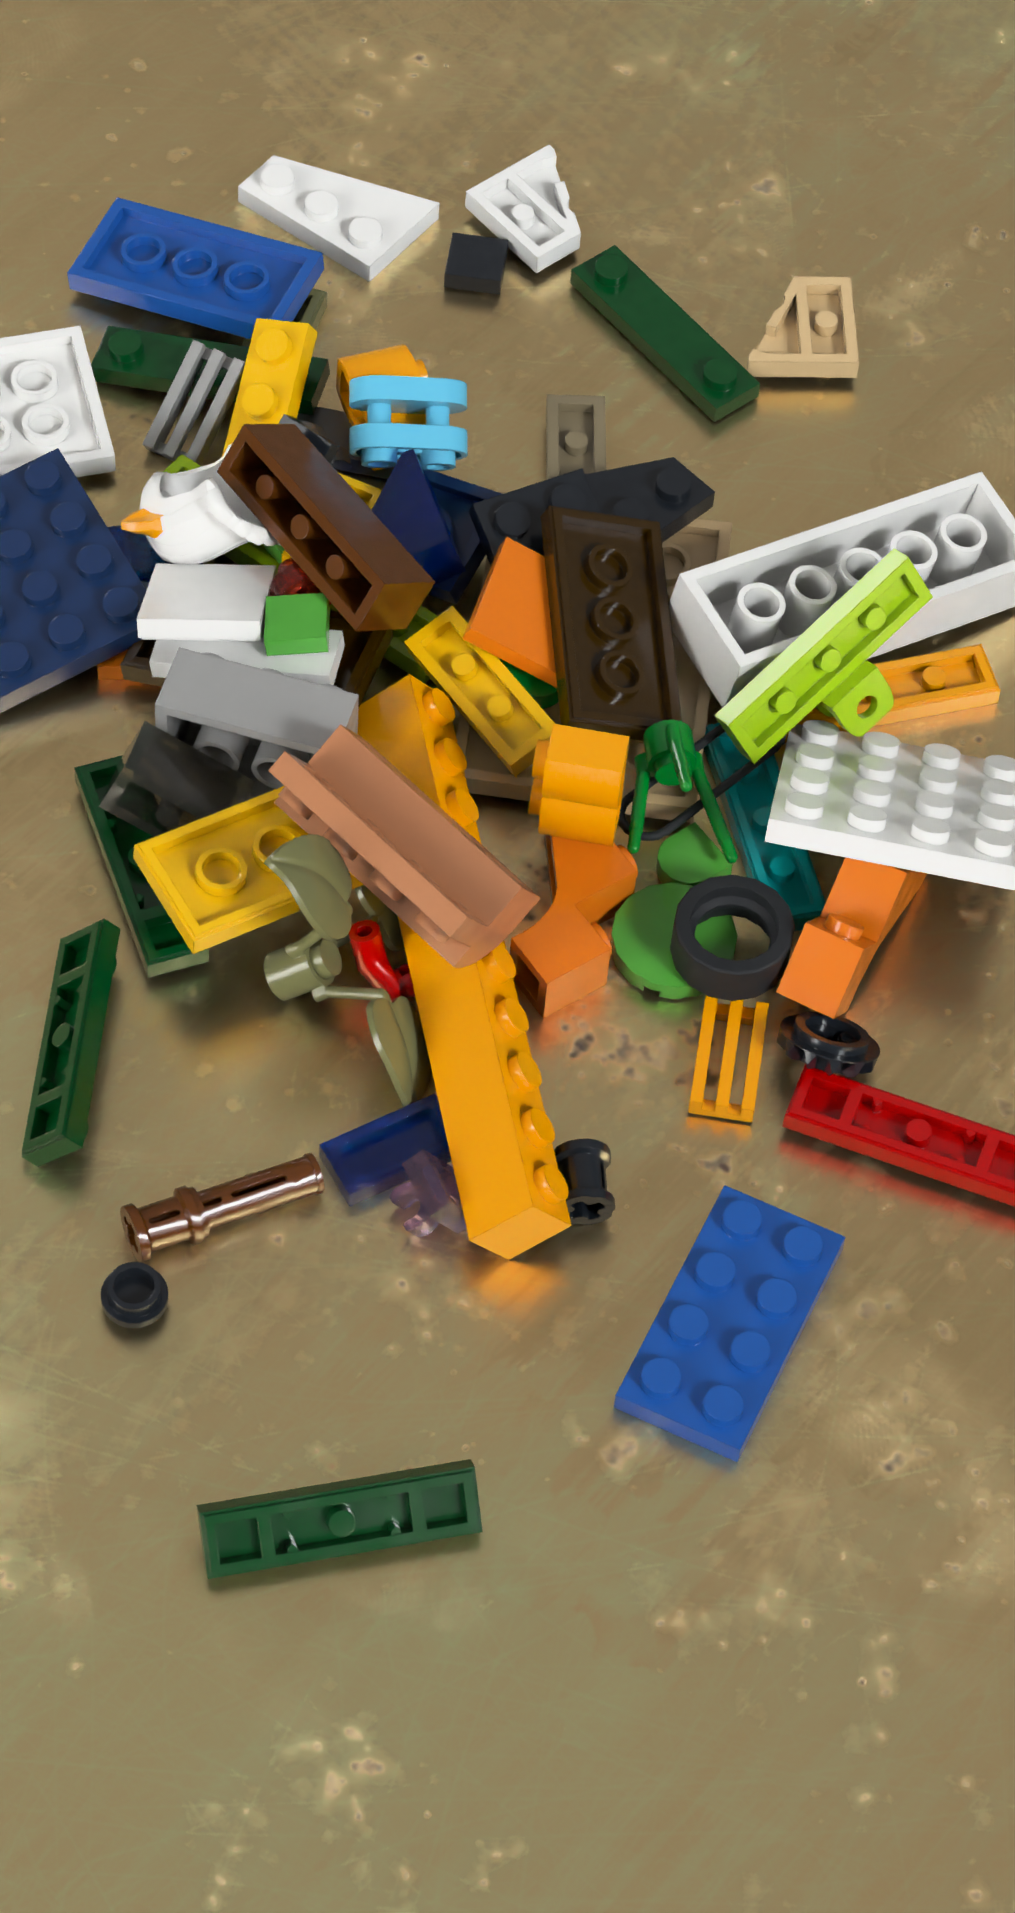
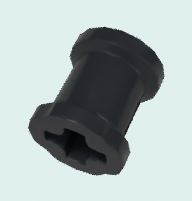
[554,1139,615,1225]

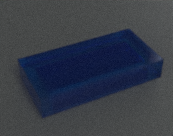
[319,1093,452,1207]

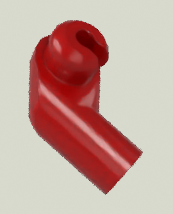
[349,920,415,1000]

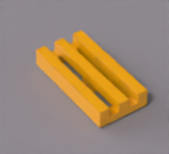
[688,995,769,1123]

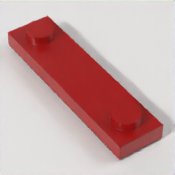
[782,1064,1015,1207]

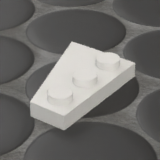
[238,155,440,282]

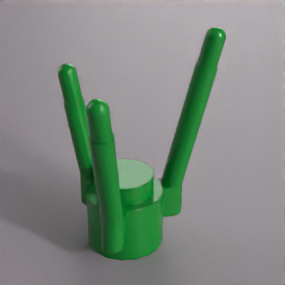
[627,720,738,863]

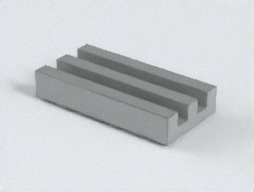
[143,340,245,466]

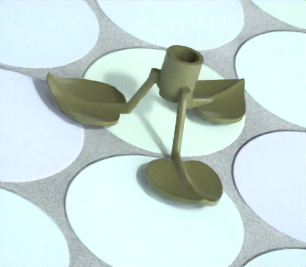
[264,834,432,1113]

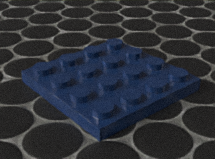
[0,448,147,713]

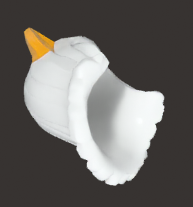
[121,443,281,564]

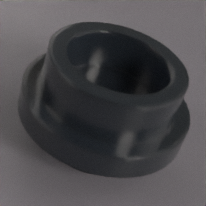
[101,1262,168,1328]

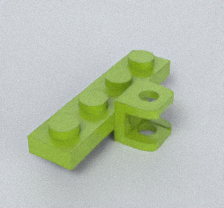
[714,548,933,764]

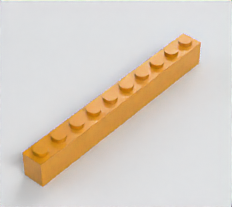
[358,674,572,1260]

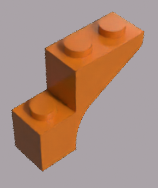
[510,835,638,1019]
[776,857,927,1019]

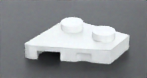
[465,145,581,273]

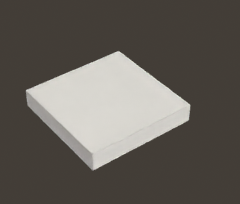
[137,563,277,642]

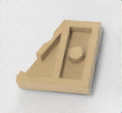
[747,276,859,378]

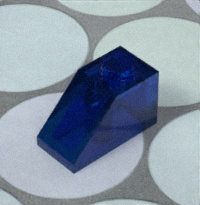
[372,449,466,585]

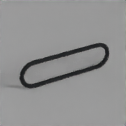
[618,724,787,841]

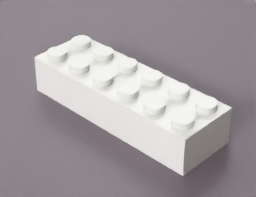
[669,471,1015,708]

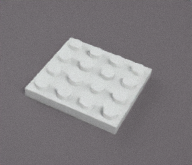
[764,720,1015,890]

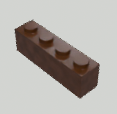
[217,424,435,632]

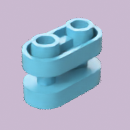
[349,375,468,471]

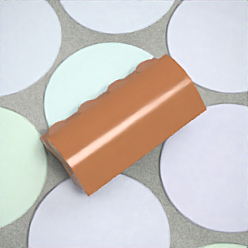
[268,724,541,968]

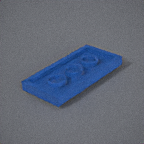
[67,197,324,339]
[614,1185,845,1462]

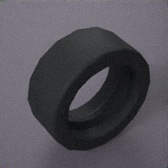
[670,875,795,1001]

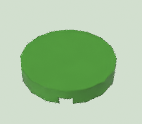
[610,882,738,1000]

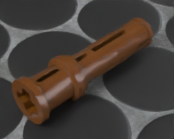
[120,1153,325,1263]

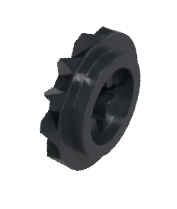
[777,1011,880,1078]

